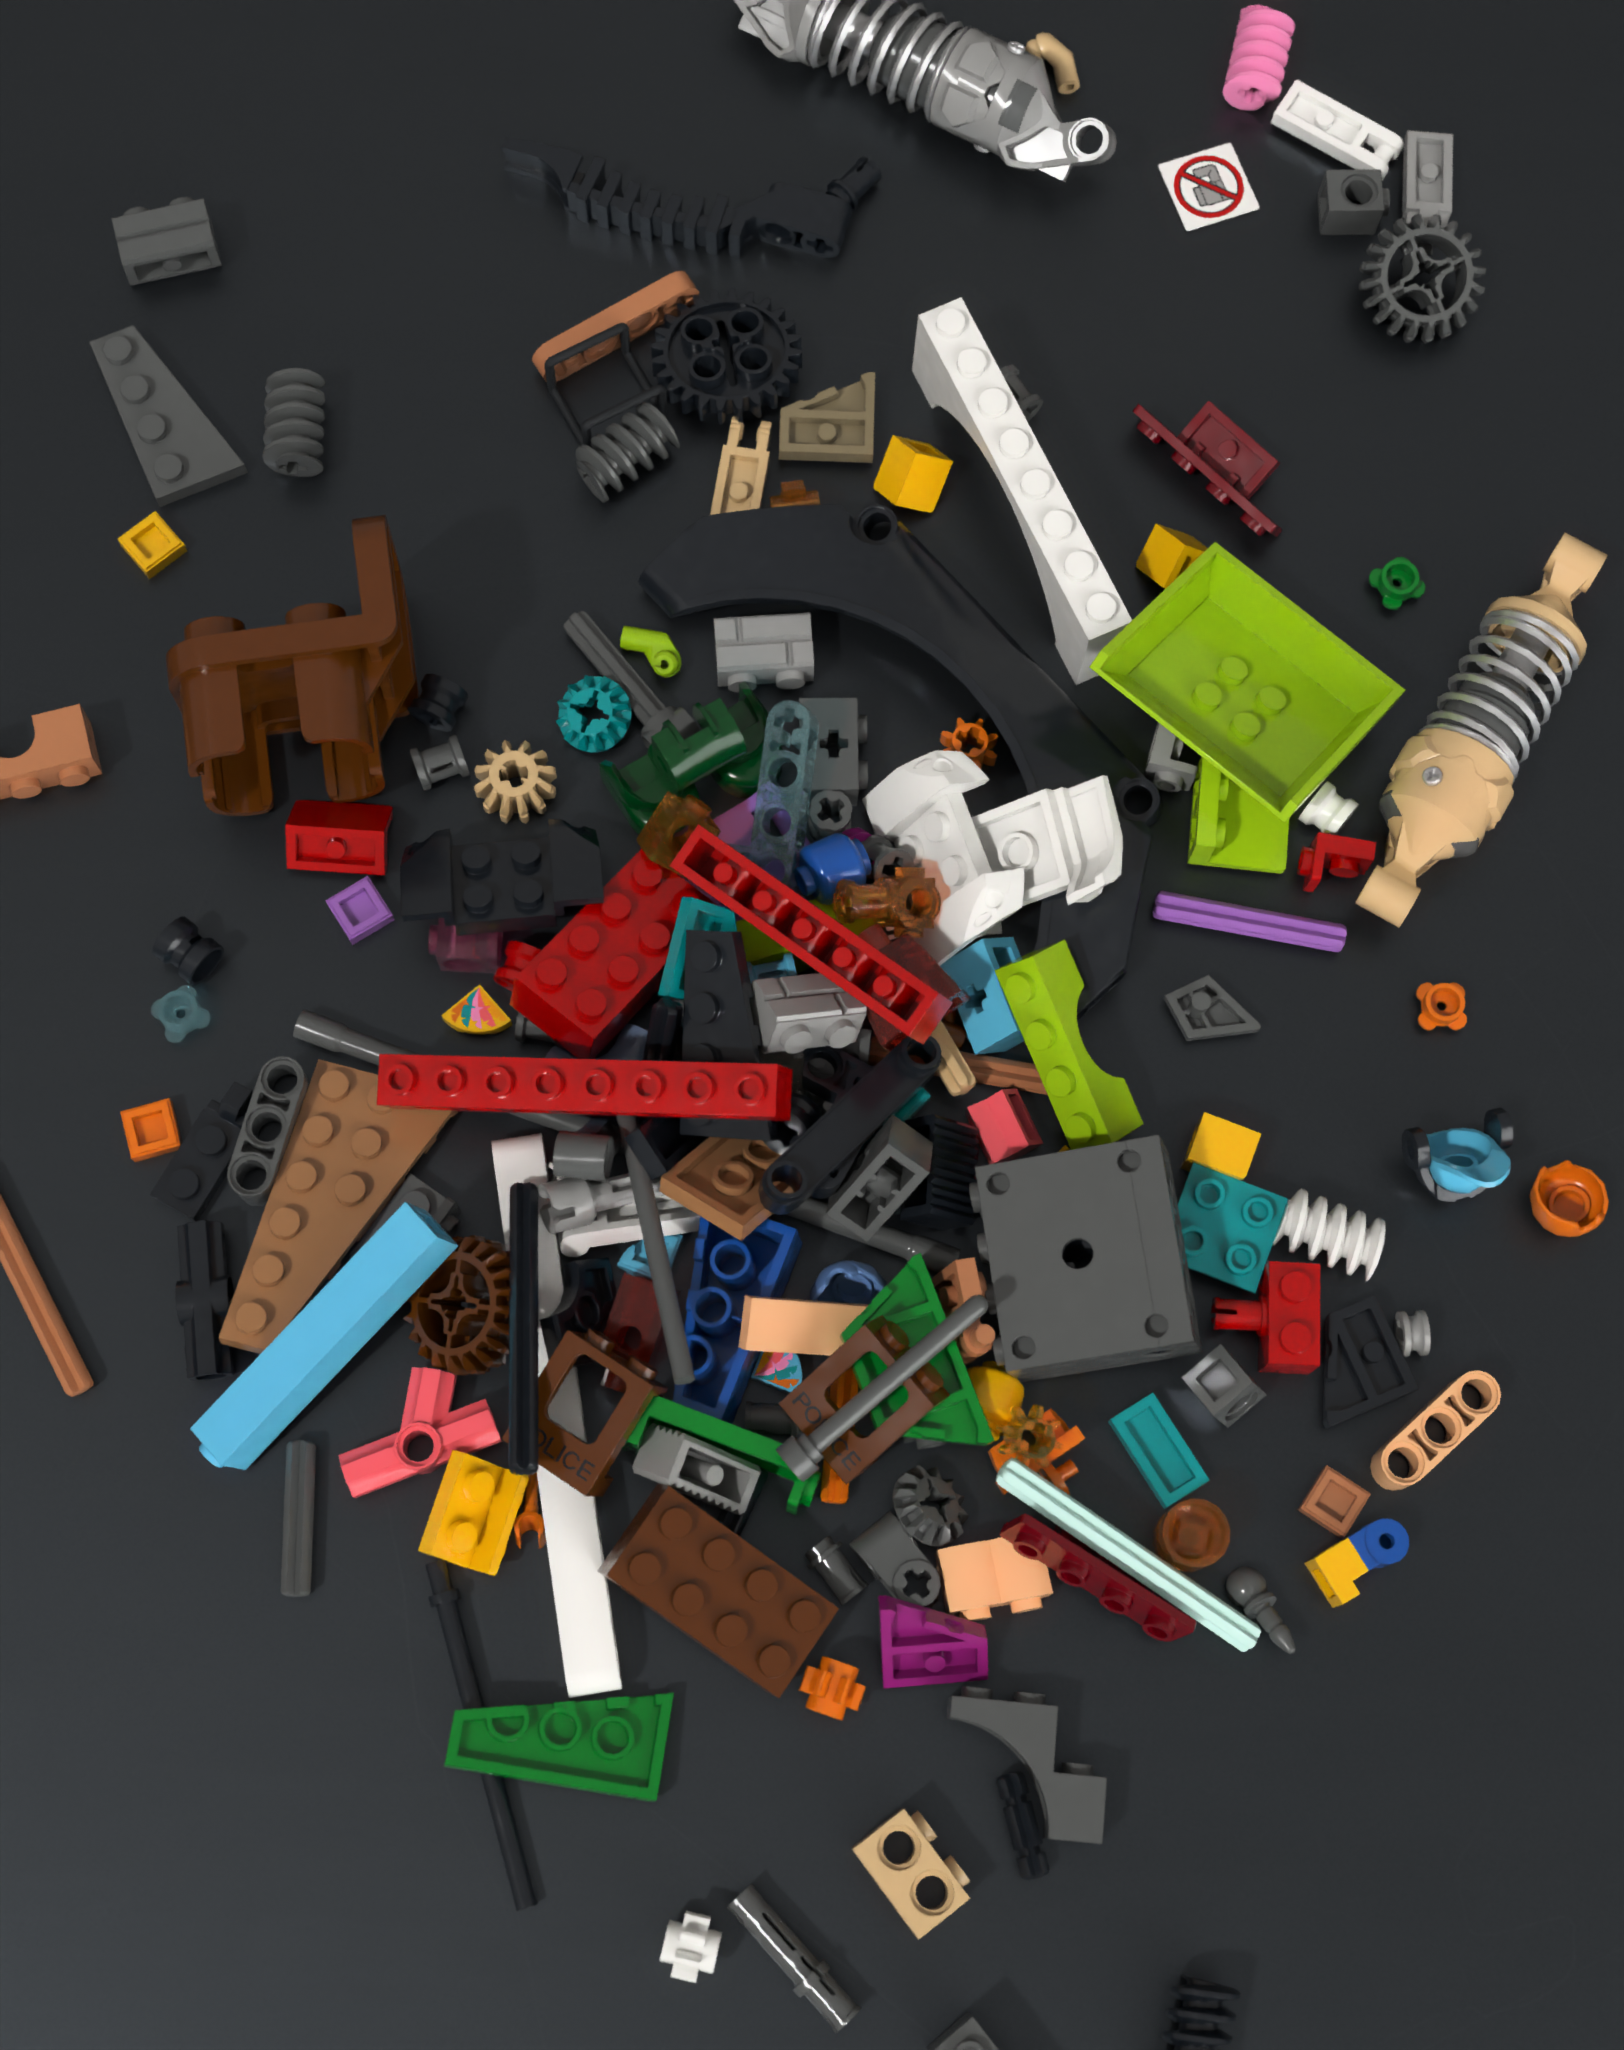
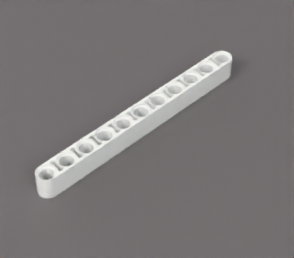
[491,1133,623,1698]

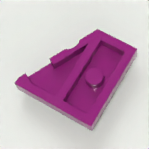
[878,1595,988,1688]

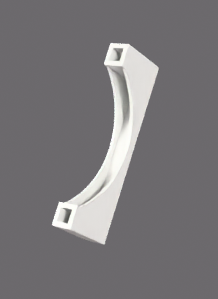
[912,297,1132,685]

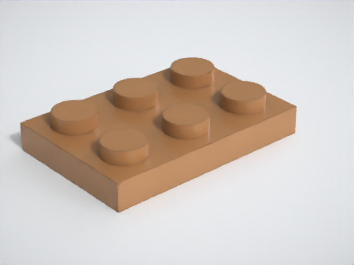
[659,1122,794,1241]

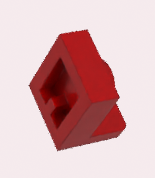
[1297,832,1377,893]

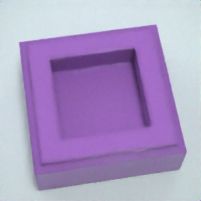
[325,876,395,945]

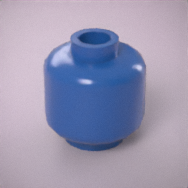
[794,832,872,905]

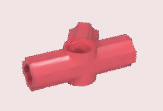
[338,1367,502,1499]

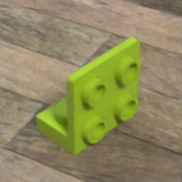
[1187,756,1289,874]

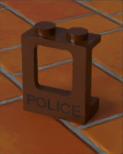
[778,1315,950,1484]
[502,1328,668,1497]

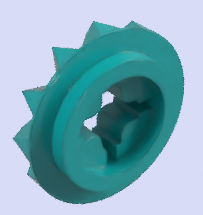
[555,675,632,753]

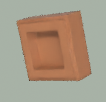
[1297,1465,1371,1539]

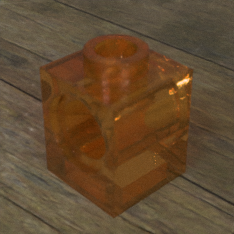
[636,791,721,880]

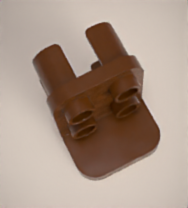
[166,515,420,816]

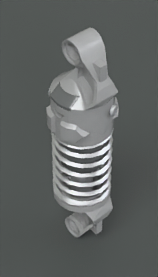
[734,0,1117,182]

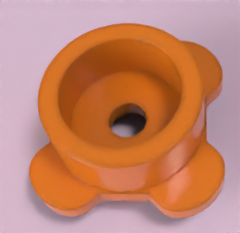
[1416,982,1467,1031]

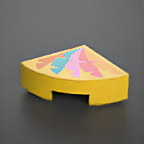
[441,984,513,1035]

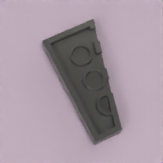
[89,325,248,507]

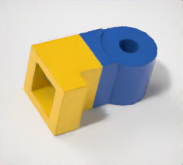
[1304,1518,1409,1608]

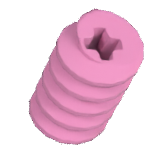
[1222,5,1295,111]

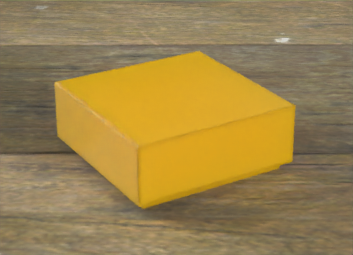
[118,511,187,579]

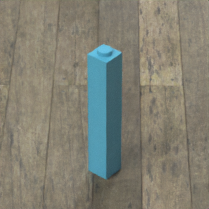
[190,1202,459,1470]

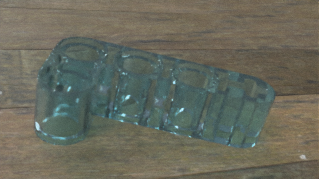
[728,700,819,890]

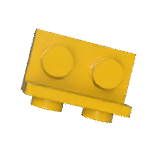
[418,1450,529,1576]

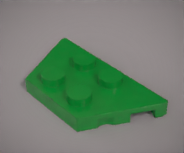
[840,1253,994,1446]

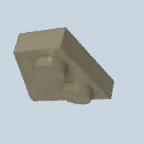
[779,372,875,463]

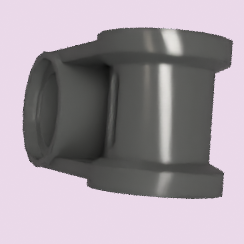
[849,1511,941,1609]

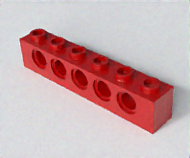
[670,824,953,1045]

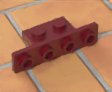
[1132,400,1283,537]
[999,1514,1197,1642]

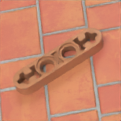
[532,271,699,382]

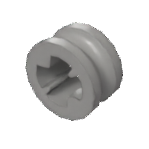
[1394,1310,1431,1357]

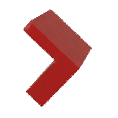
[285,800,393,876]

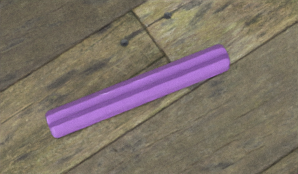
[1152,891,1347,952]

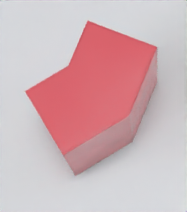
[965,1088,1044,1164]

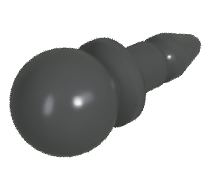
[1225,1566,1296,1654]

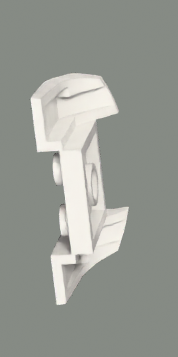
[862,750,1024,972]
[971,775,1123,938]

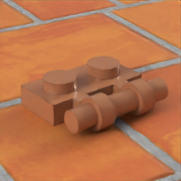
[931,1257,995,1366]

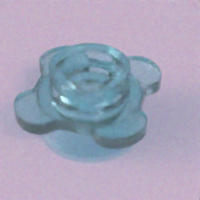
[151,985,211,1043]

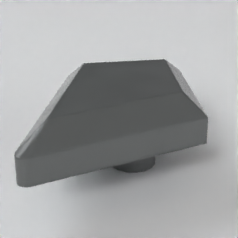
[1164,975,1261,1041]

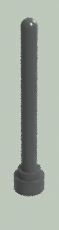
[776,1295,988,1482]

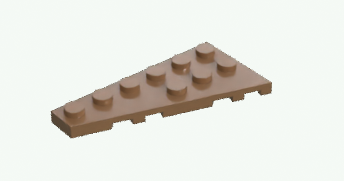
[218,1059,458,1354]

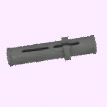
[726,1883,861,2033]

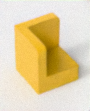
[873,435,953,513]
[1136,523,1208,589]
[1180,1112,1261,1180]

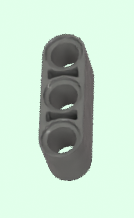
[227,1056,310,1207]

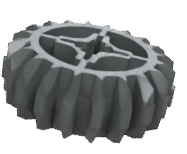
[1358,214,1486,343]

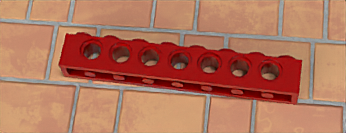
[377,1054,793,1121]

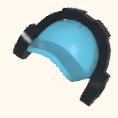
[1402,1107,1513,1202]

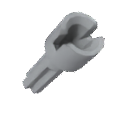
[537,1173,664,1234]

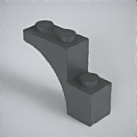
[947,1686,1107,1844]

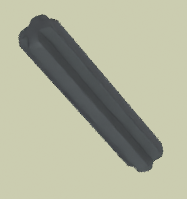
[280,1440,316,1597]

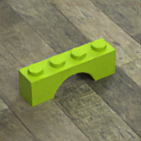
[994,939,1143,1150]

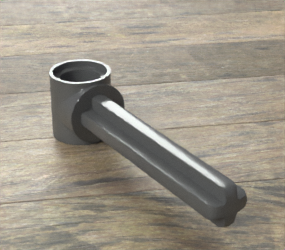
[564,611,701,749]

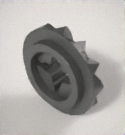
[893,1465,969,1547]

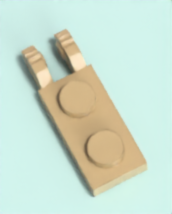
[710,416,772,515]

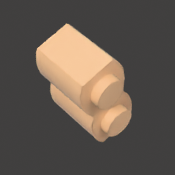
[935,1537,1053,1622]

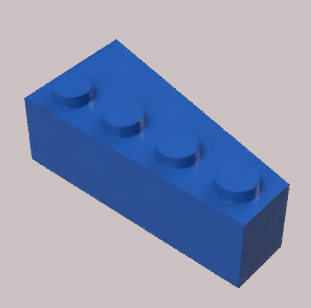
[673,1216,803,1424]

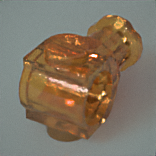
[833,867,941,938]

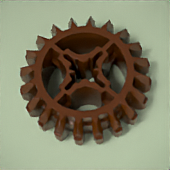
[403,1235,511,1376]

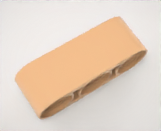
[1370,1370,1501,1491]

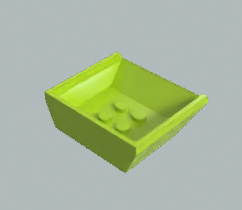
[1089,542,1405,822]

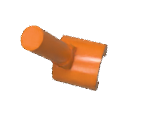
[514,1472,546,1549]

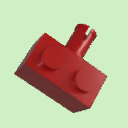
[1211,1261,1320,1375]

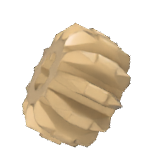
[474,740,557,824]

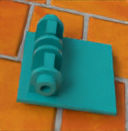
[1178,1163,1289,1294]

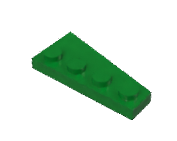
[443,1693,674,1802]

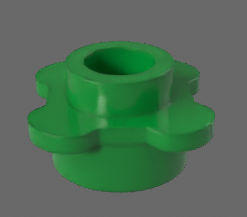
[1369,557,1425,610]

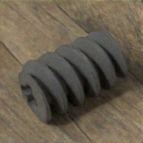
[262,368,326,478]
[576,402,680,503]

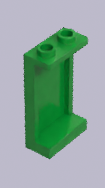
[622,1396,821,1516]

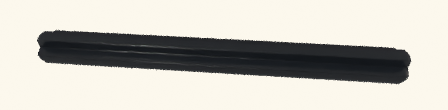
[509,1182,539,1475]

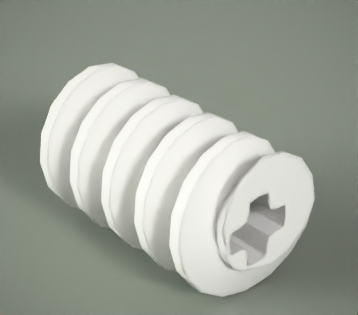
[1272,1188,1386,1282]

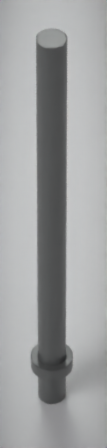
[616,1116,695,1385]

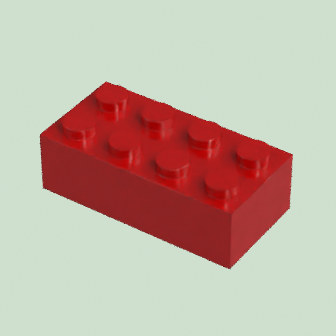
[510,848,717,1059]

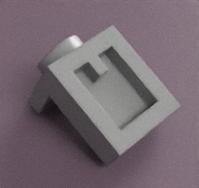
[1143,722,1198,792]

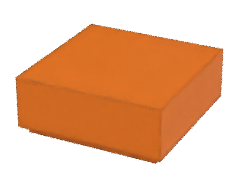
[120,1098,182,1162]

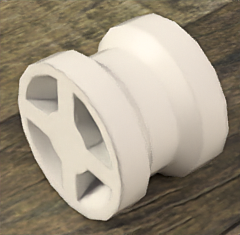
[1298,781,1359,835]

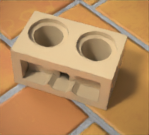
[851,1808,970,1940]

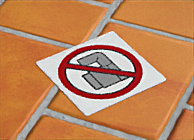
[1158,143,1260,231]

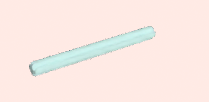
[996,1458,1261,1652]

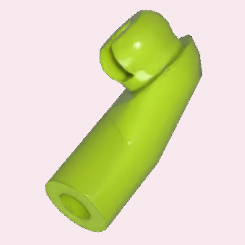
[620,625,682,677]

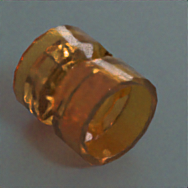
[1152,1498,1230,1573]

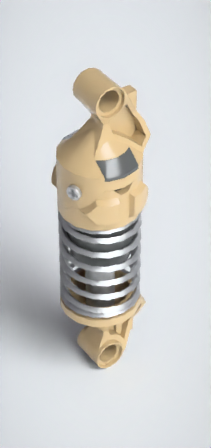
[1355,532,1607,928]

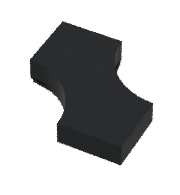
[540,1257,618,1367]

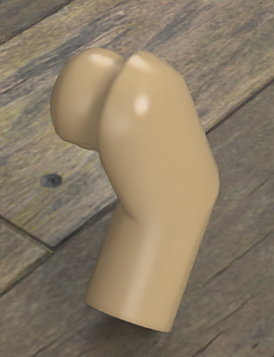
[1025,32,1080,94]

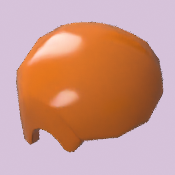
[1529,1160,1609,1237]

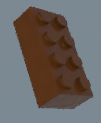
[598,1483,839,1698]

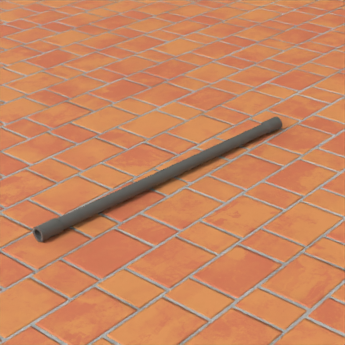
[293,1009,961,1273]

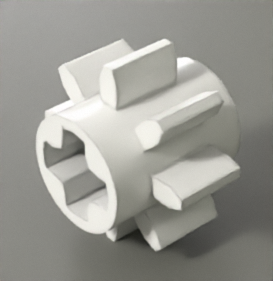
[660,1911,722,1983]

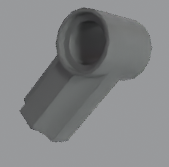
[553,1118,621,1182]

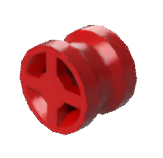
[493,941,541,991]

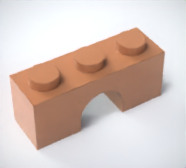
[0,704,103,800]

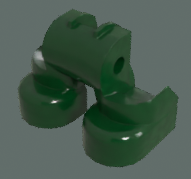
[599,681,783,846]

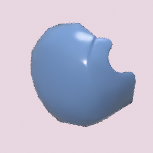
[810,1260,886,1304]

